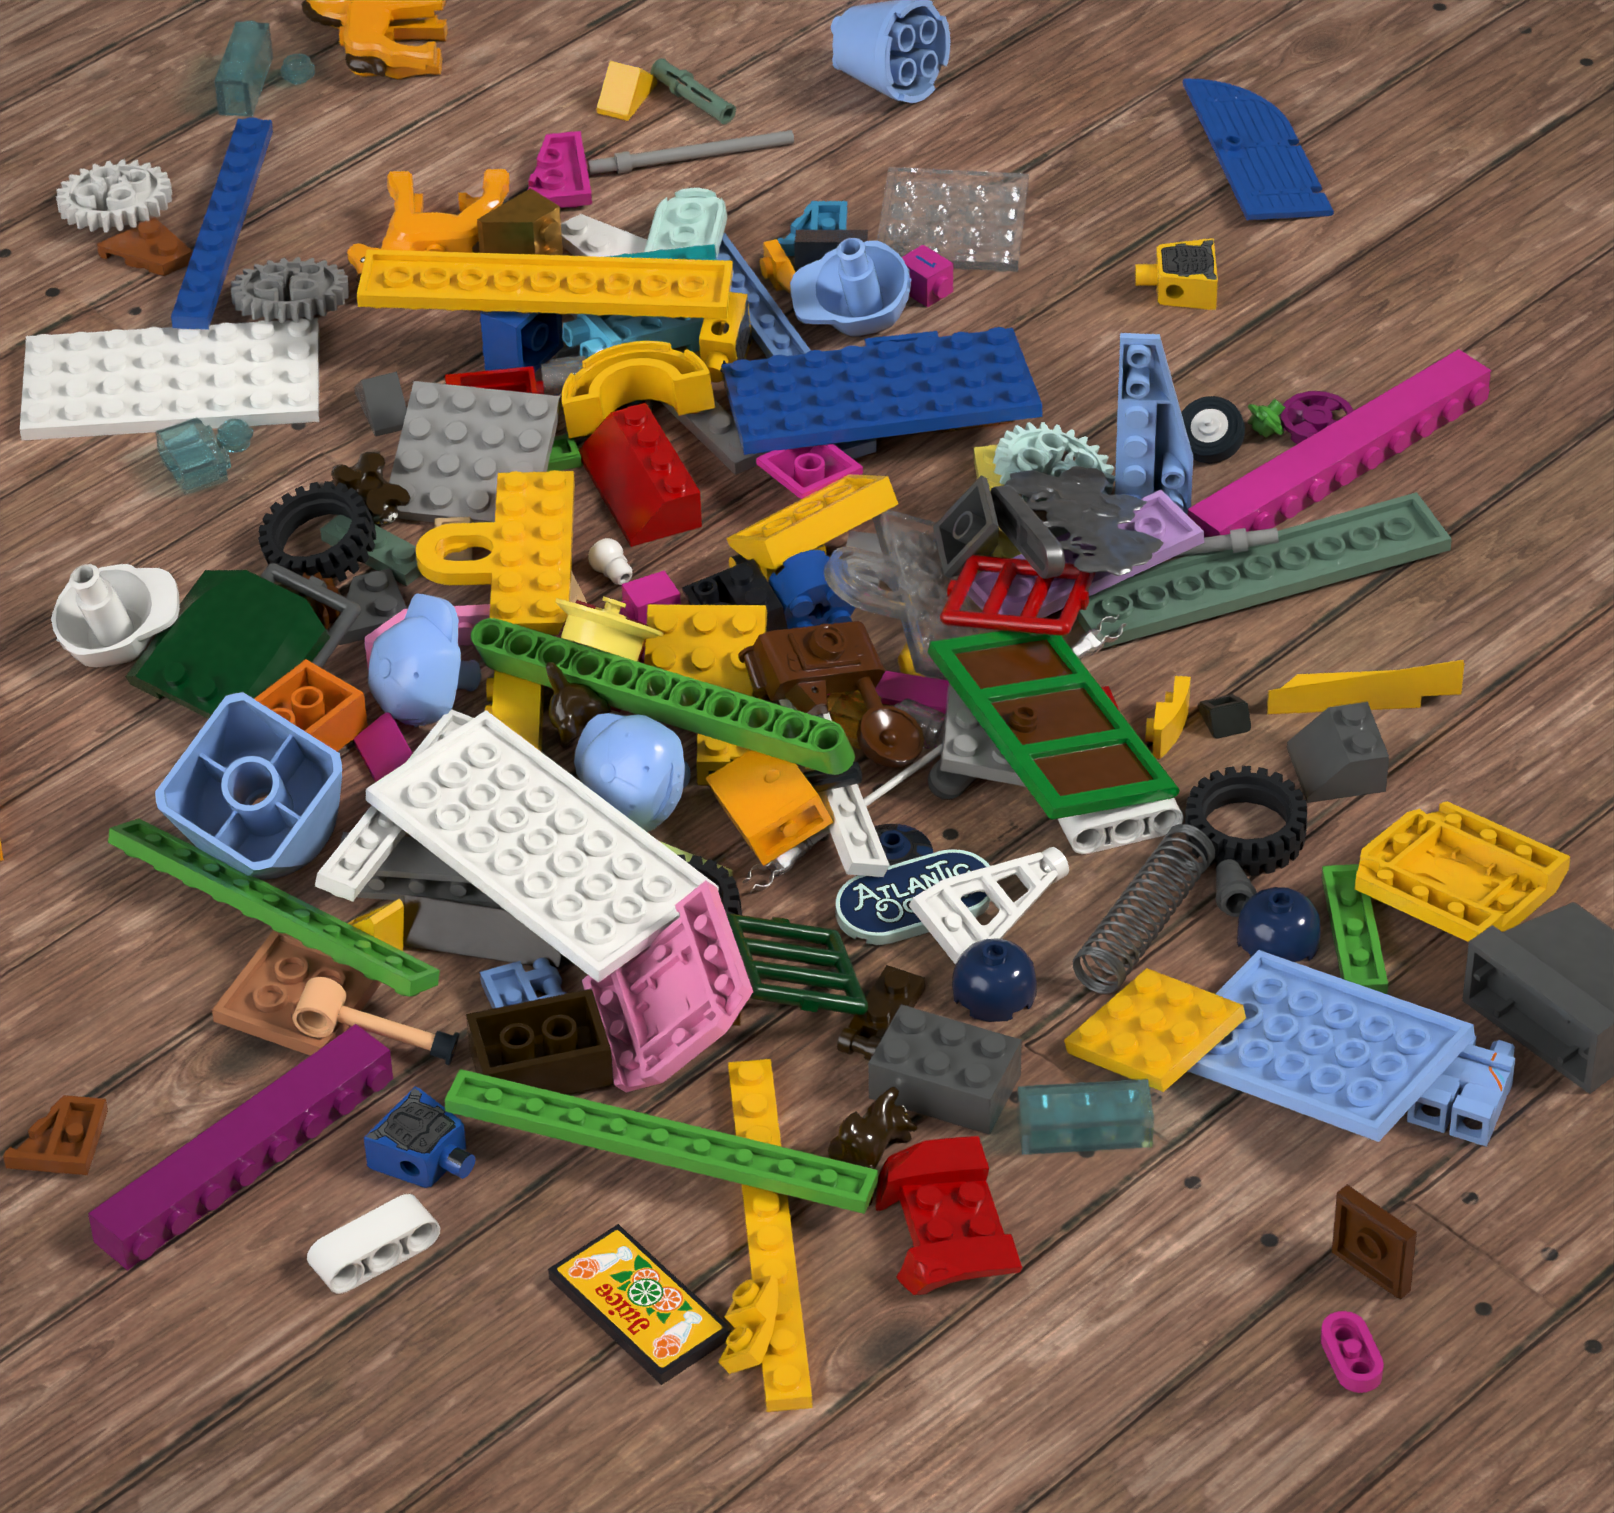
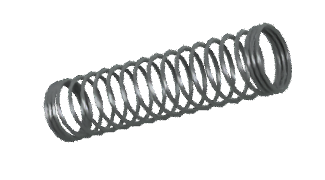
[1073,824,1215,994]

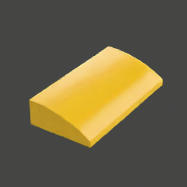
[726,474,898,569]

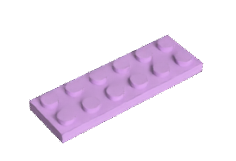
[967,490,1204,631]

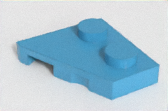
[778,201,848,256]

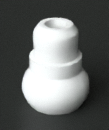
[588,538,633,585]

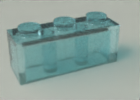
[214,20,273,117]
[1017,1079,1154,1155]

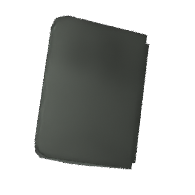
[1197,694,1251,738]

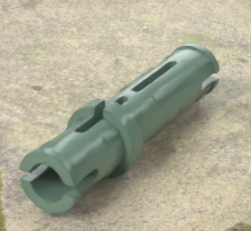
[651,58,736,125]

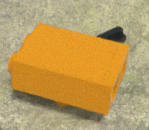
[705,750,862,866]

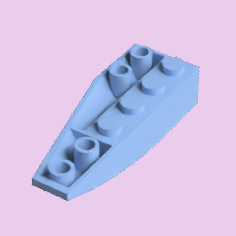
[1115,333,1193,514]

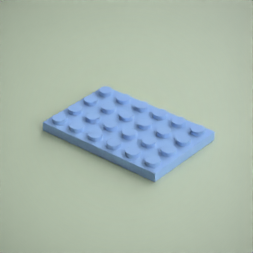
[1188,950,1475,1142]

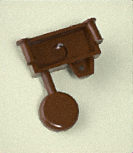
[738,621,925,768]

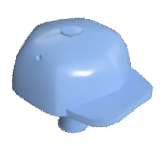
[790,238,912,337]
[368,594,481,727]
[574,713,691,832]

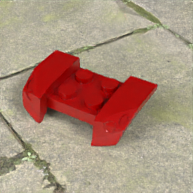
[876,1136,1023,1295]

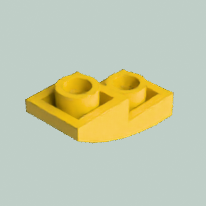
[1145,676,1191,759]
[718,1275,778,1374]

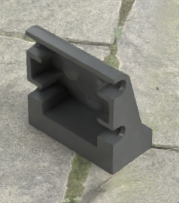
[1462,902,1614,1094]

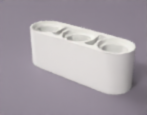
[1058,798,1184,854]
[307,1194,440,1294]

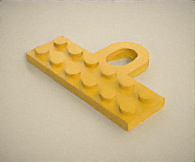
[416,470,575,635]

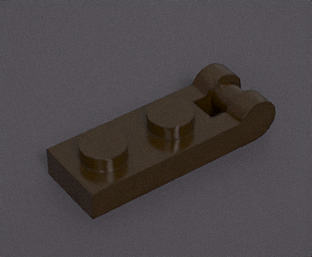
[837,965,925,1061]

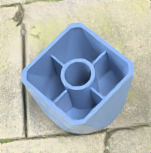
[155,692,342,880]

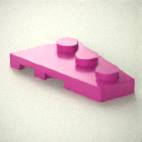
[528,131,592,208]

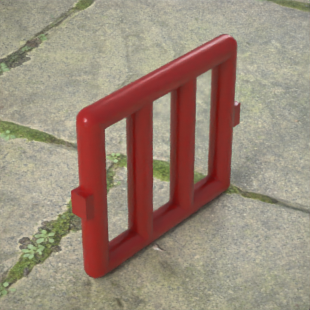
[940,555,1096,636]

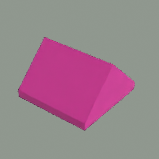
[756,444,863,499]

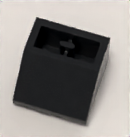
[682,559,788,632]

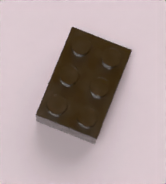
[466,988,614,1094]

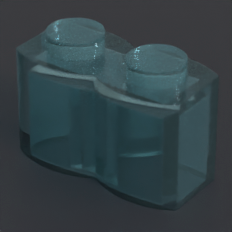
[155,417,231,495]

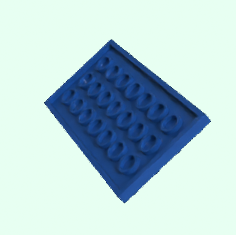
[721,327,1043,455]

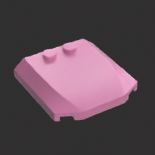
[582,880,753,1093]

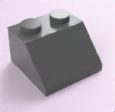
[1287,702,1389,803]

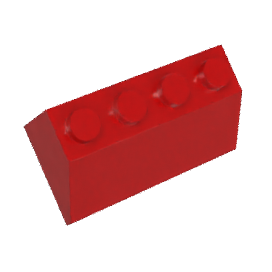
[579,403,702,547]

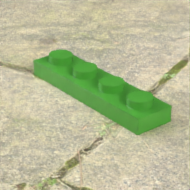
[1321,864,1388,994]

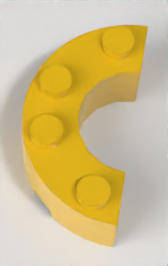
[561,341,715,438]

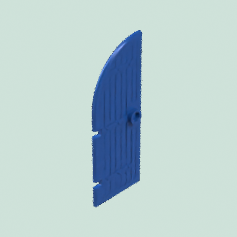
[1183,79,1334,220]

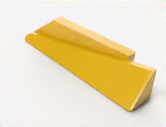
[1267,660,1465,714]

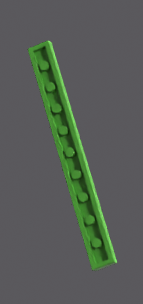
[108,818,440,997]
[445,1069,878,1214]

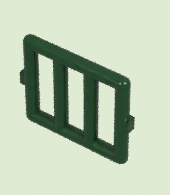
[726,914,868,1015]

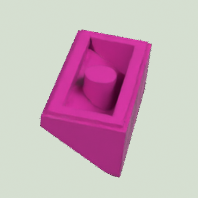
[353,712,413,782]

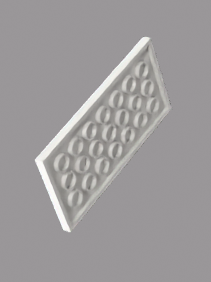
[20,318,319,441]
[366,710,719,983]

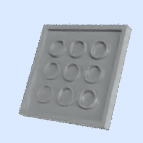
[389,381,562,523]

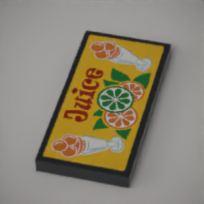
[548,1224,732,1385]

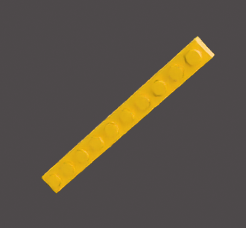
[728,1059,812,1412]

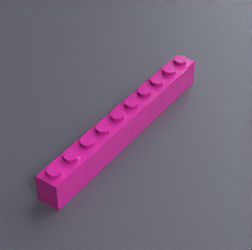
[1187,349,1491,537]

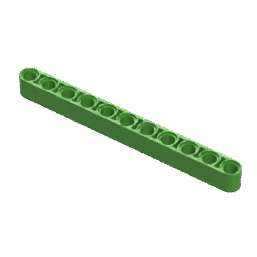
[471,618,855,775]

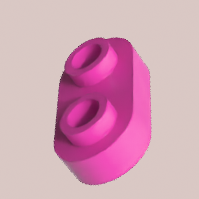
[1320,1311,1384,1393]

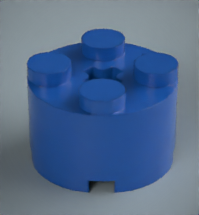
[768,550,856,629]

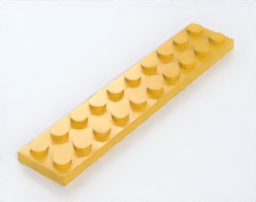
[357,249,733,319]

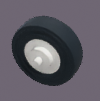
[1181,396,1245,464]

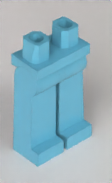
[562,314,704,361]

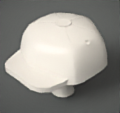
[51,564,179,667]

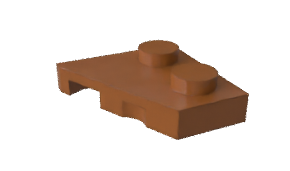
[97,218,193,276]
[3,1095,108,1175]

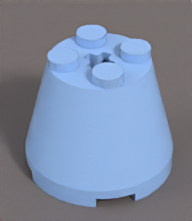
[831,0,950,103]

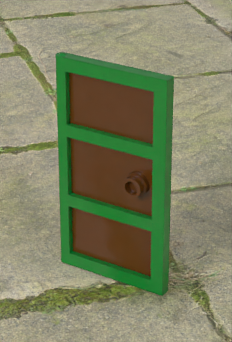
[927,630,1180,820]

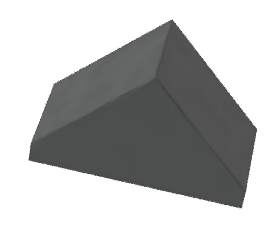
[354,372,407,437]

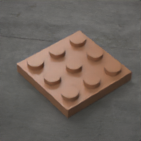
[212,930,382,1056]

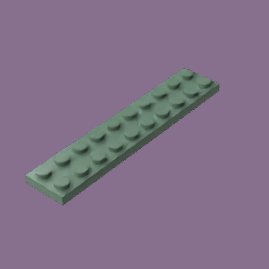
[1077,492,1452,650]

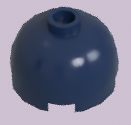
[1237,887,1321,962]
[952,938,1037,1022]

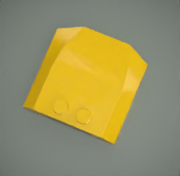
[1355,801,1570,942]

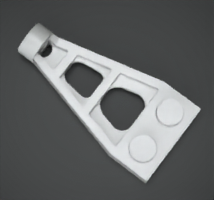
[909,847,1069,965]

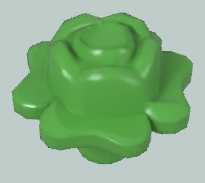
[1247,398,1286,438]

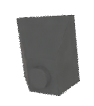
[933,475,999,578]

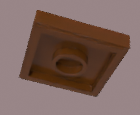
[1332,1184,1417,1300]

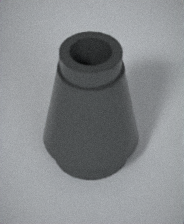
[1216,859,1257,917]

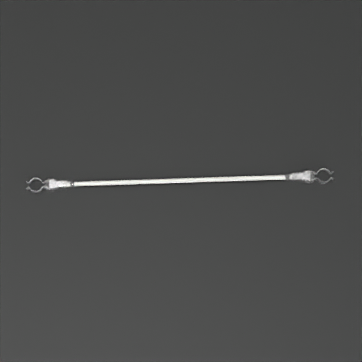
[742,614,1127,893]

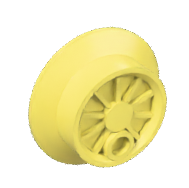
[555,597,663,661]

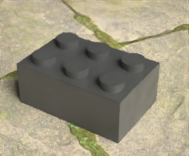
[868,1004,1022,1135]

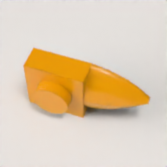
[759,239,795,294]

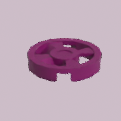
[1280,391,1354,444]

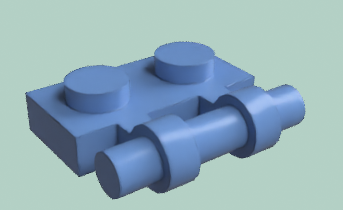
[480,958,567,1009]

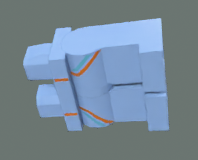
[1407,1036,1515,1147]

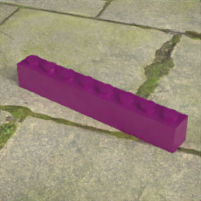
[88,1024,393,1270]

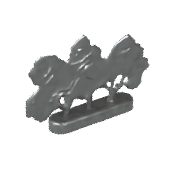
[990,466,1163,579]

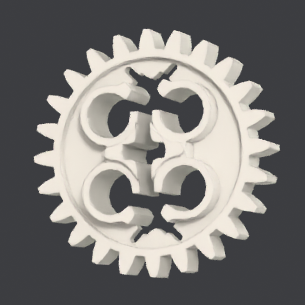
[56,160,172,232]

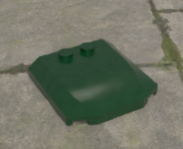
[125,570,330,719]

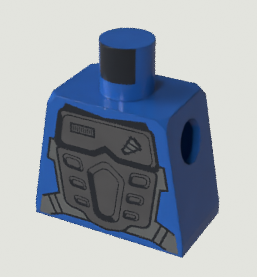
[364,1086,475,1188]

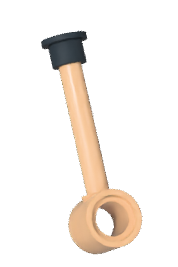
[293,977,460,1065]

